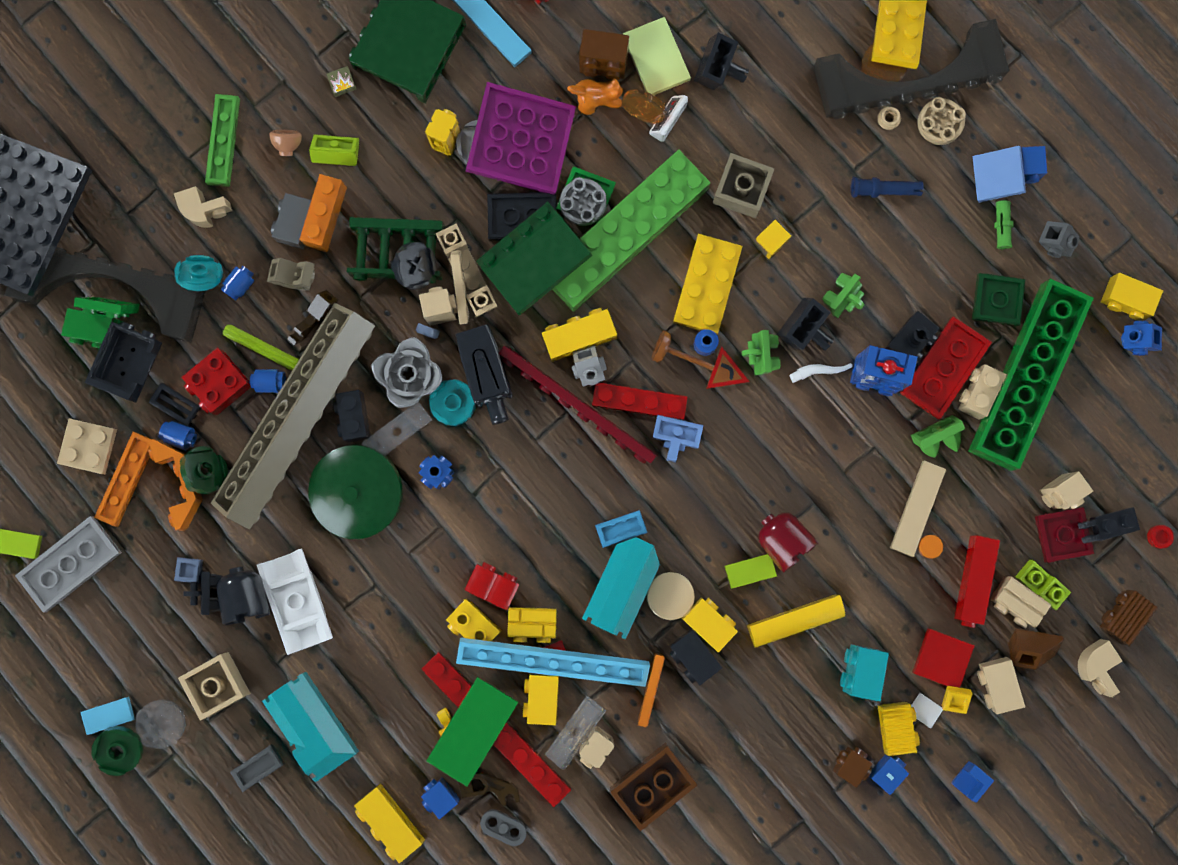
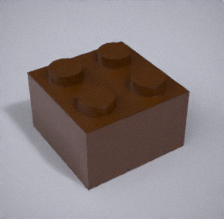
[579,29,629,80]

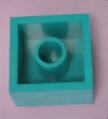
[840,644,889,701]

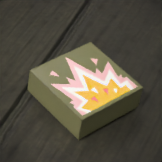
[327,66,357,97]

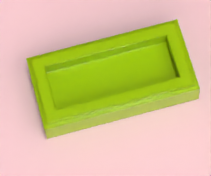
[0,529,42,559]
[724,554,777,589]

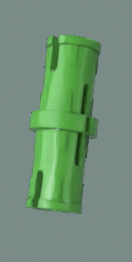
[994,200,1014,249]

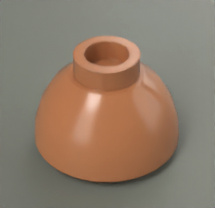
[269,130,302,156]

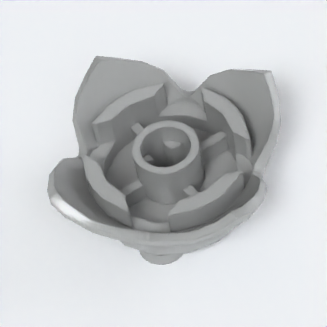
[371,337,442,408]

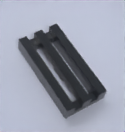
[149,383,202,427]

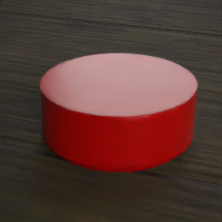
[1147,525,1174,549]

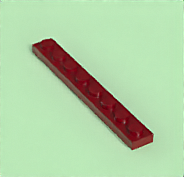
[499,346,657,464]

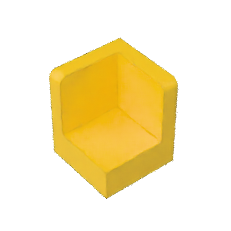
[756,220,791,259]

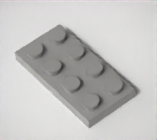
[15,516,122,613]

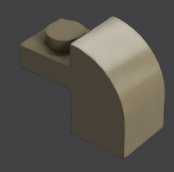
[267,258,315,291]

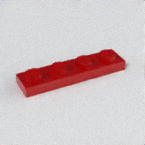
[592,383,688,420]

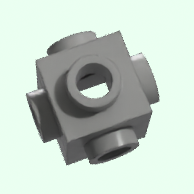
[572,345,607,386]

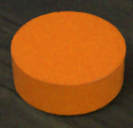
[918,535,943,559]

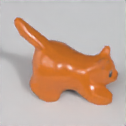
[567,78,623,115]

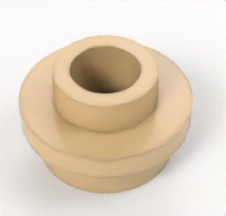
[878,107,901,130]

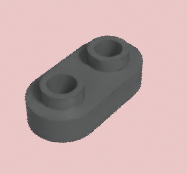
[480,809,527,846]

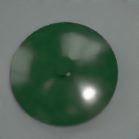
[308,445,403,539]

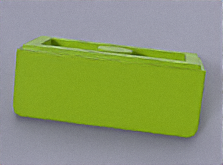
[309,135,359,166]

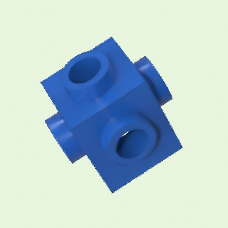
[1121,321,1162,356]
[418,455,454,490]

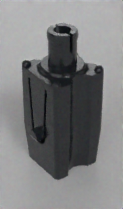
[455,324,513,425]

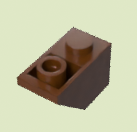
[1008,629,1064,670]

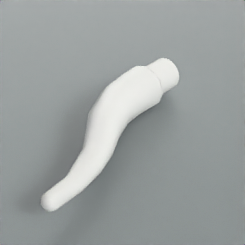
[789,363,853,383]

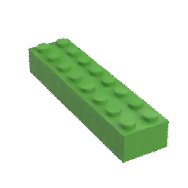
[552,150,710,312]

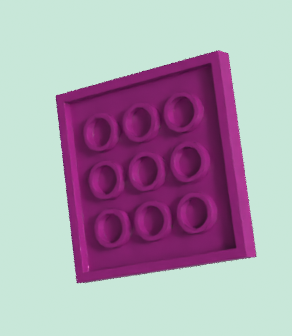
[465,82,576,194]

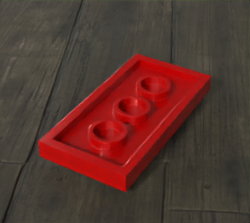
[900,316,992,420]

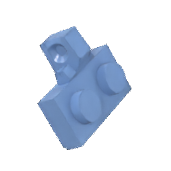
[652,415,703,462]

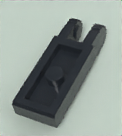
[1077,507,1140,543]

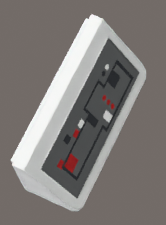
[649,95,688,142]

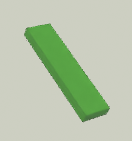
[205,94,240,187]

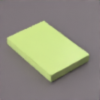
[623,17,691,97]

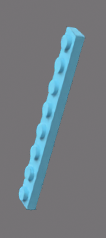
[456,638,650,687]

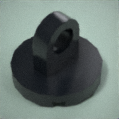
[390,242,436,290]

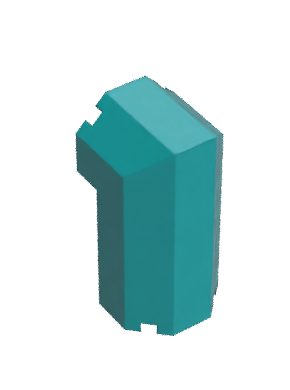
[582,537,660,639]
[262,672,359,782]

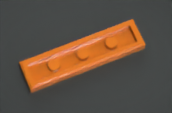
[94,432,151,527]

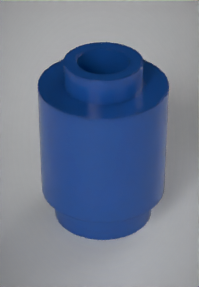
[221,265,255,301]
[693,329,719,356]
[250,369,286,393]
[159,421,197,450]

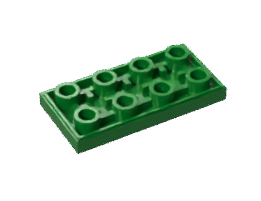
[426,677,518,786]

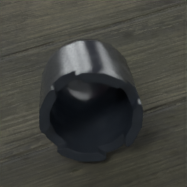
[217,566,270,625]

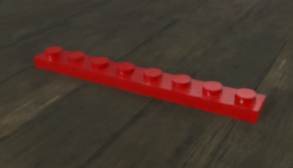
[422,652,571,807]

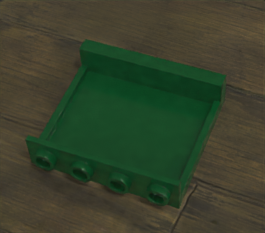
[349,0,466,104]

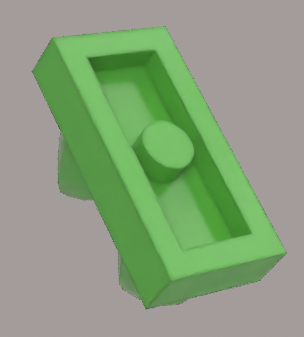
[911,415,965,458]

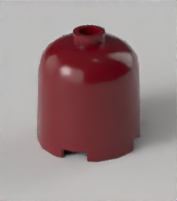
[758,512,819,573]

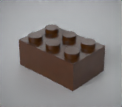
[610,742,697,832]

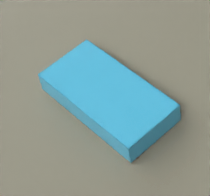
[80,697,135,735]

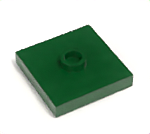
[972,273,1026,326]

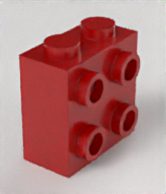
[181,347,251,415]

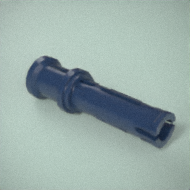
[851,177,923,198]

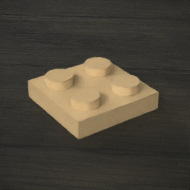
[57,419,117,475]

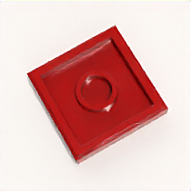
[912,628,975,688]

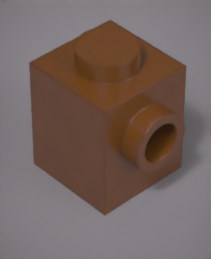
[832,747,873,788]

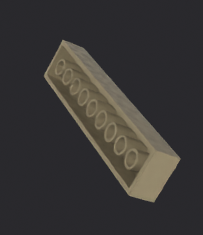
[211,303,375,529]

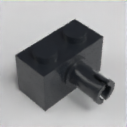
[694,32,749,90]
[776,298,834,350]
[884,311,940,363]

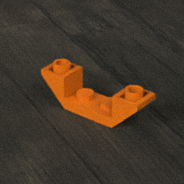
[148,439,203,531]

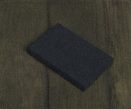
[487,192,557,241]

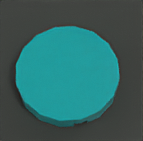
[174,255,223,291]
[429,379,476,426]

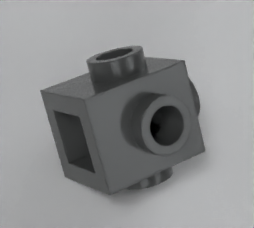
[1039,221,1080,258]

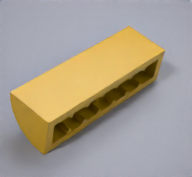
[747,594,845,648]

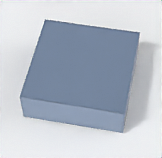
[174,557,203,583]

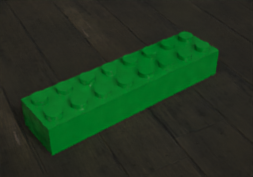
[968,278,1094,471]

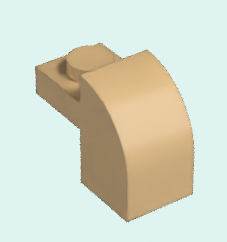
[174,186,232,228]
[1078,639,1122,697]

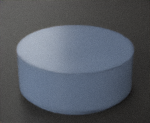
[416,323,440,339]

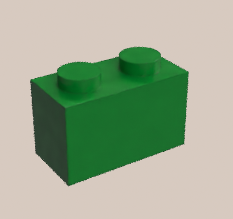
[61,308,121,349]

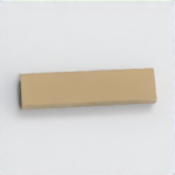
[890,461,946,557]

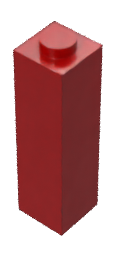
[954,535,1000,628]

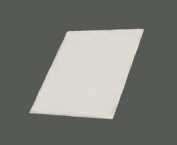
[911,693,943,728]

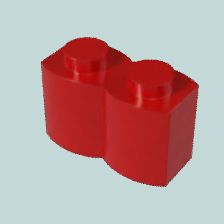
[464,562,520,610]

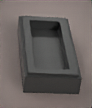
[230,744,285,792]

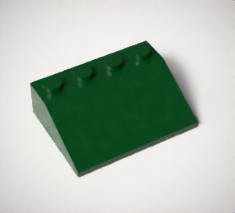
[476,202,593,316]

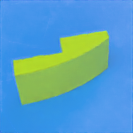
[1015,559,1071,610]

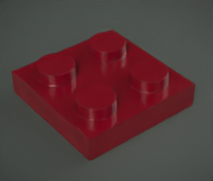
[1035,507,1094,563]

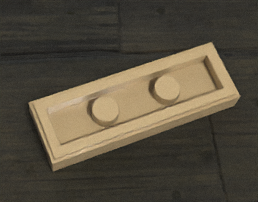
[450,250,470,324]

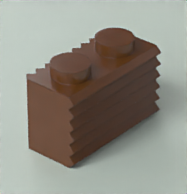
[1100,590,1158,646]

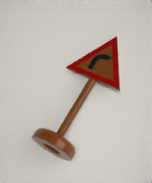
[651,330,750,389]

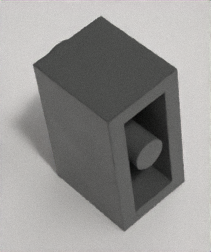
[271,193,311,249]

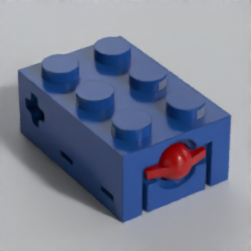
[850,345,918,396]

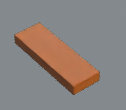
[637,653,665,727]

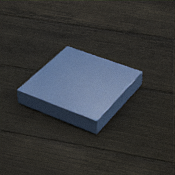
[972,146,1026,202]

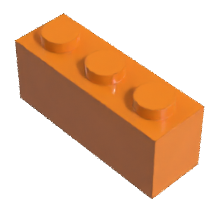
[299,174,347,252]

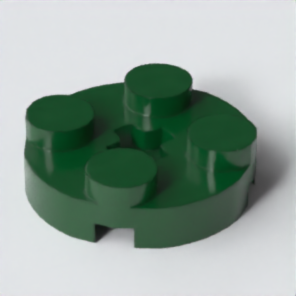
[180,446,228,494]
[91,726,143,776]

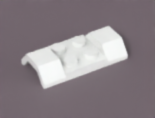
[257,548,333,655]

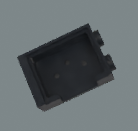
[85,321,162,403]

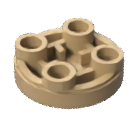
[917,97,966,145]
[647,572,695,620]

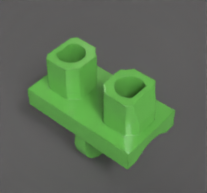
[822,273,864,318]
[742,330,780,375]

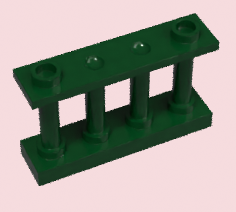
[347,217,445,284]

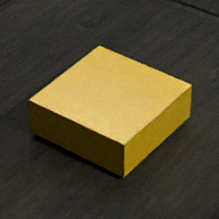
[942,686,972,714]

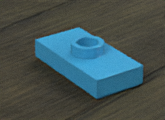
[595,510,647,548]

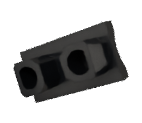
[183,572,223,615]

